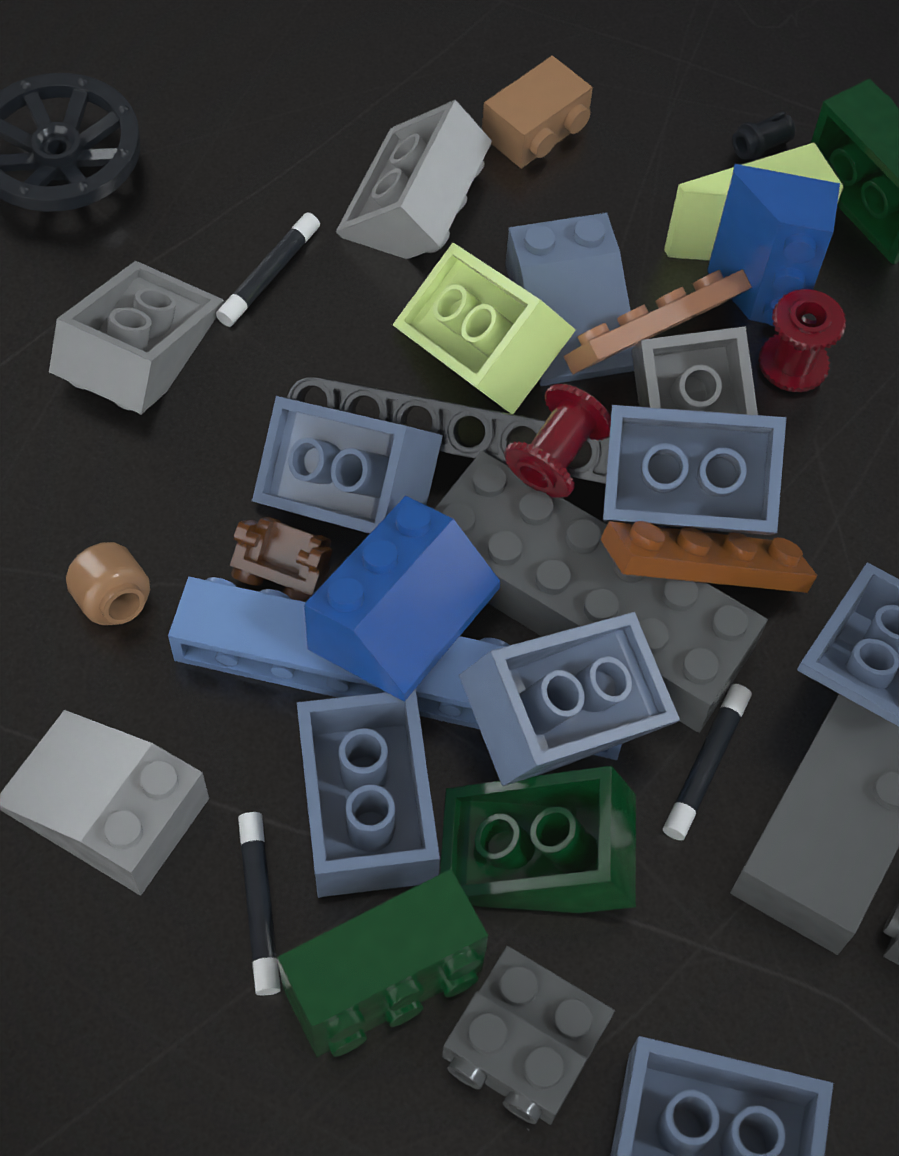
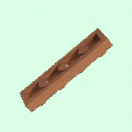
[563,269,752,375]

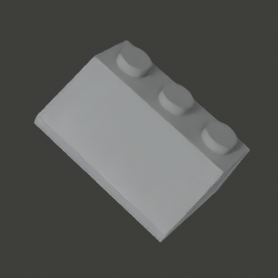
[336,100,492,259]

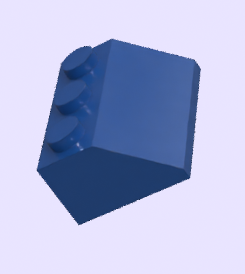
[707,164,840,327]
[304,496,500,702]

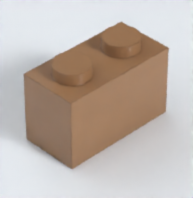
[482,55,593,168]

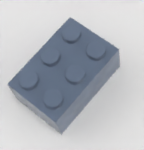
[603,405,786,535]
[297,689,440,897]
[610,1036,833,1156]

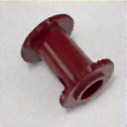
[758,289,846,392]
[504,384,611,498]

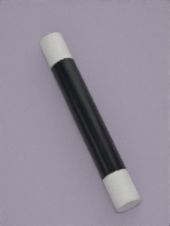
[216,213,320,327]
[663,684,752,840]
[238,812,281,995]

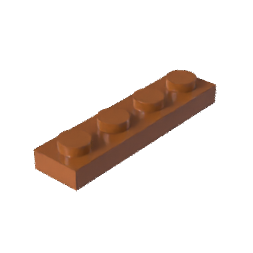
[600,521,818,593]

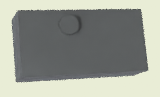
[730,694,899,955]

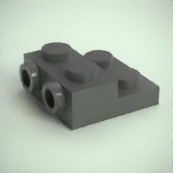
[442,946,615,1125]

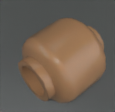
[66,542,150,625]

